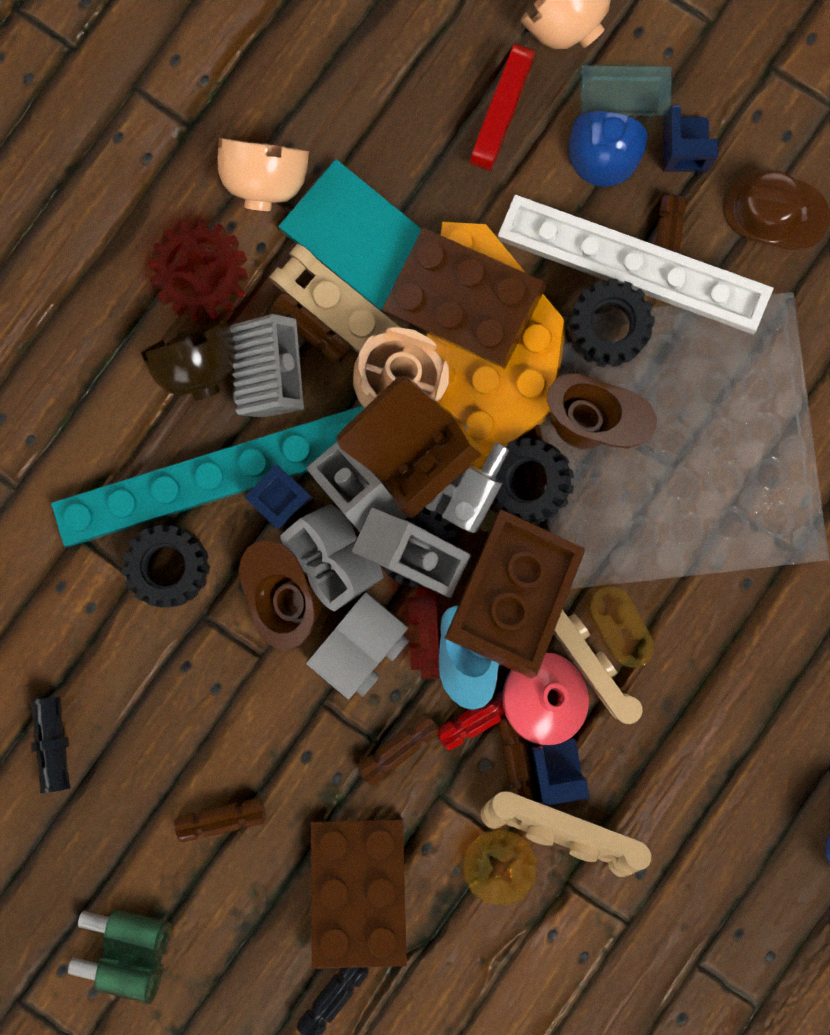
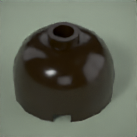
[140,320,236,401]

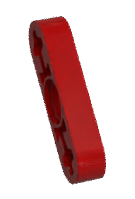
[470,43,536,172]

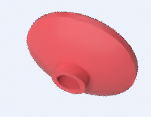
[502,652,589,745]

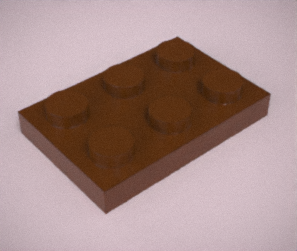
[382,228,547,369]
[444,509,586,679]
[311,820,407,969]

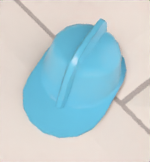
[438,605,500,710]

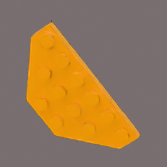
[427,222,566,469]

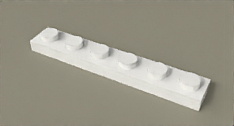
[498,195,774,335]

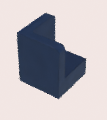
[663,104,718,172]
[244,464,315,533]
[530,737,590,805]

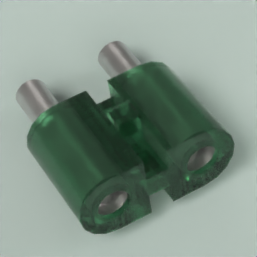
[68,909,171,1004]

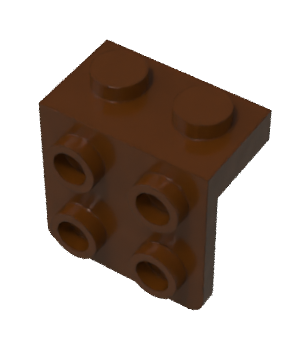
[336,376,482,519]

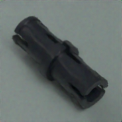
[30,696,71,793]

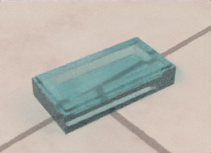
[580,65,671,116]

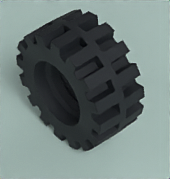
[568,279,655,367]
[494,438,574,522]
[122,525,210,608]

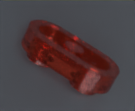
[408,587,440,679]

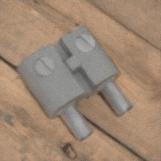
[425,424,510,533]

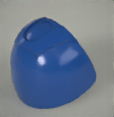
[568,111,648,187]

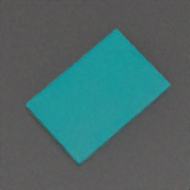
[278,159,422,313]

